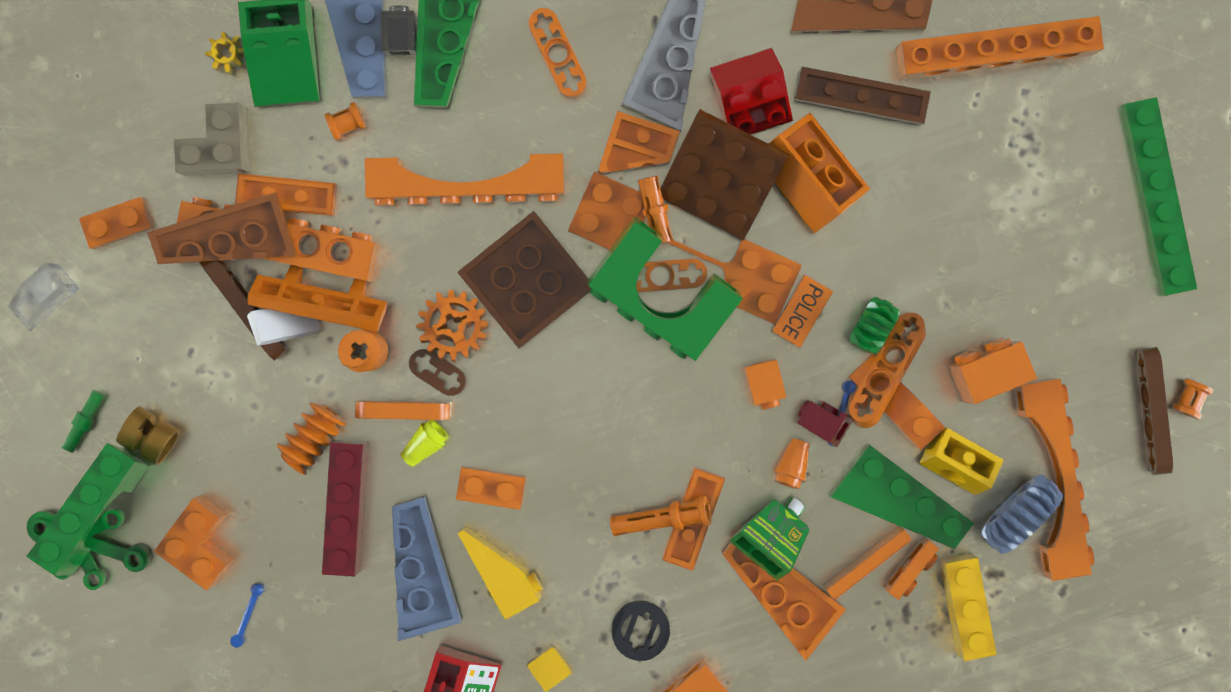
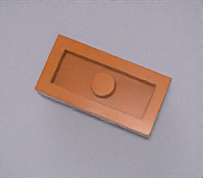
[79,197,154,250]
[456,467,526,510]
[883,537,939,600]

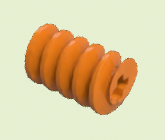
[338,330,389,372]
[276,402,347,475]

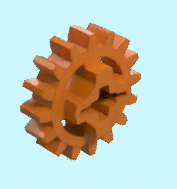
[416,290,488,362]

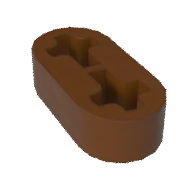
[409,349,467,396]

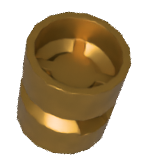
[116,406,180,466]

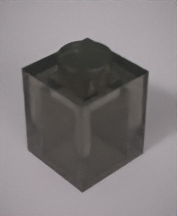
[381,5,418,56]

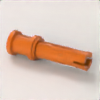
[610,496,712,537]

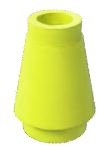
[400,420,448,467]

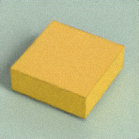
[527,645,572,692]

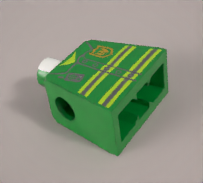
[729,498,809,581]

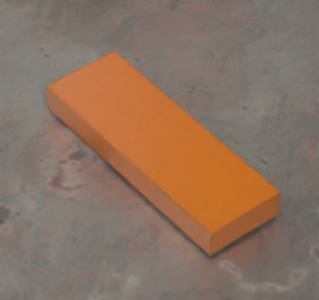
[235,173,337,216]
[662,467,725,571]
[823,526,911,600]

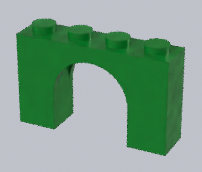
[588,216,743,361]
[26,443,150,576]

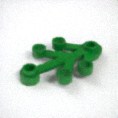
[26,508,152,590]

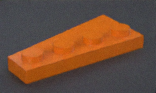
[722,542,846,661]

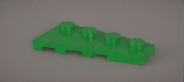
[414,0,480,108]
[829,444,974,549]

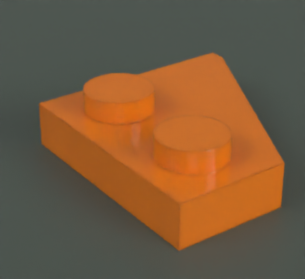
[598,111,680,174]

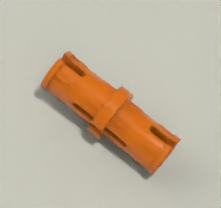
[637,175,673,243]

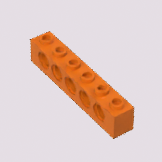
[896,16,1104,80]
[177,197,379,282]

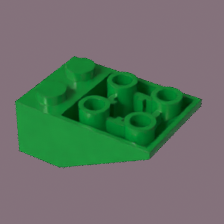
[238,0,320,107]

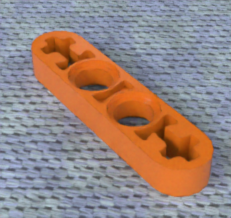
[849,312,926,428]

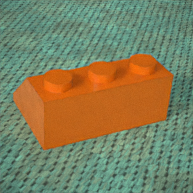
[768,113,870,233]

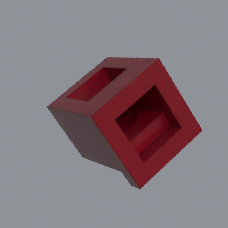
[797,400,853,447]

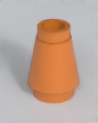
[774,438,810,489]

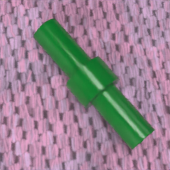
[62,390,105,453]

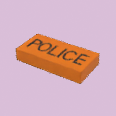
[771,275,833,348]

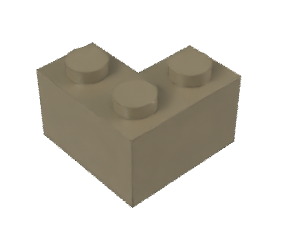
[174,103,250,176]

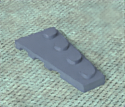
[325,0,386,98]
[392,496,462,641]

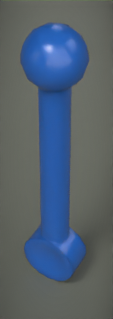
[828,380,856,447]
[230,583,263,648]

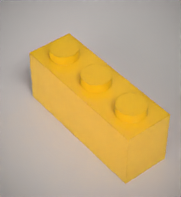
[938,553,997,661]

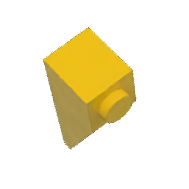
[457,527,543,620]

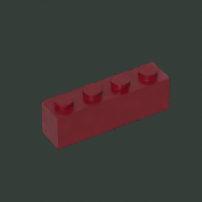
[322,440,369,577]

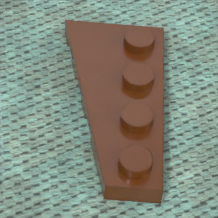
[790,0,933,33]
[147,192,298,264]

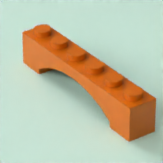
[365,153,565,206]
[1015,378,1095,581]

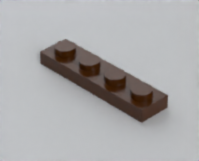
[795,67,931,125]

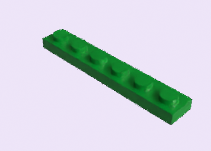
[1121,97,1197,296]

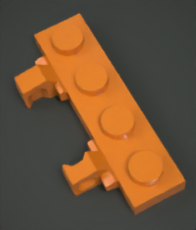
[248,265,387,332]

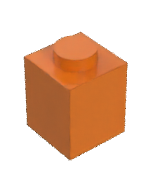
[743,359,787,410]

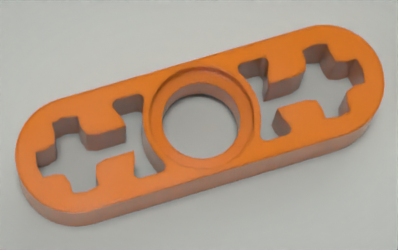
[529,8,587,99]
[636,258,707,293]
[355,401,450,420]

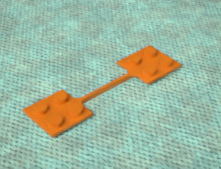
[568,171,802,324]

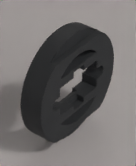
[612,601,670,661]

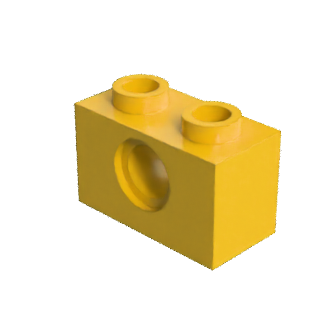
[919,428,1004,495]

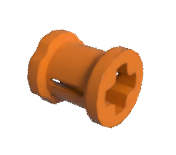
[324,102,366,141]
[1172,378,1213,420]

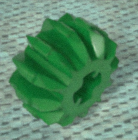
[850,297,900,354]

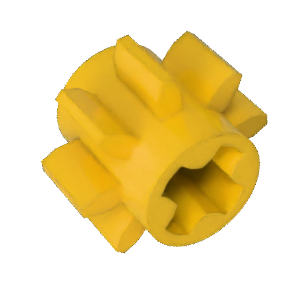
[205,31,245,75]

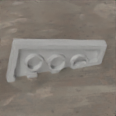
[621,0,706,132]

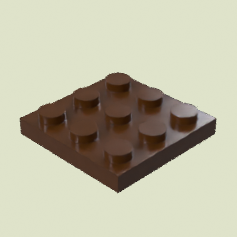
[660,109,789,240]
[457,211,592,349]

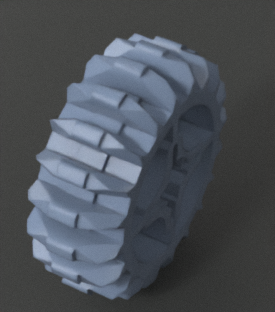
[981,474,1063,554]

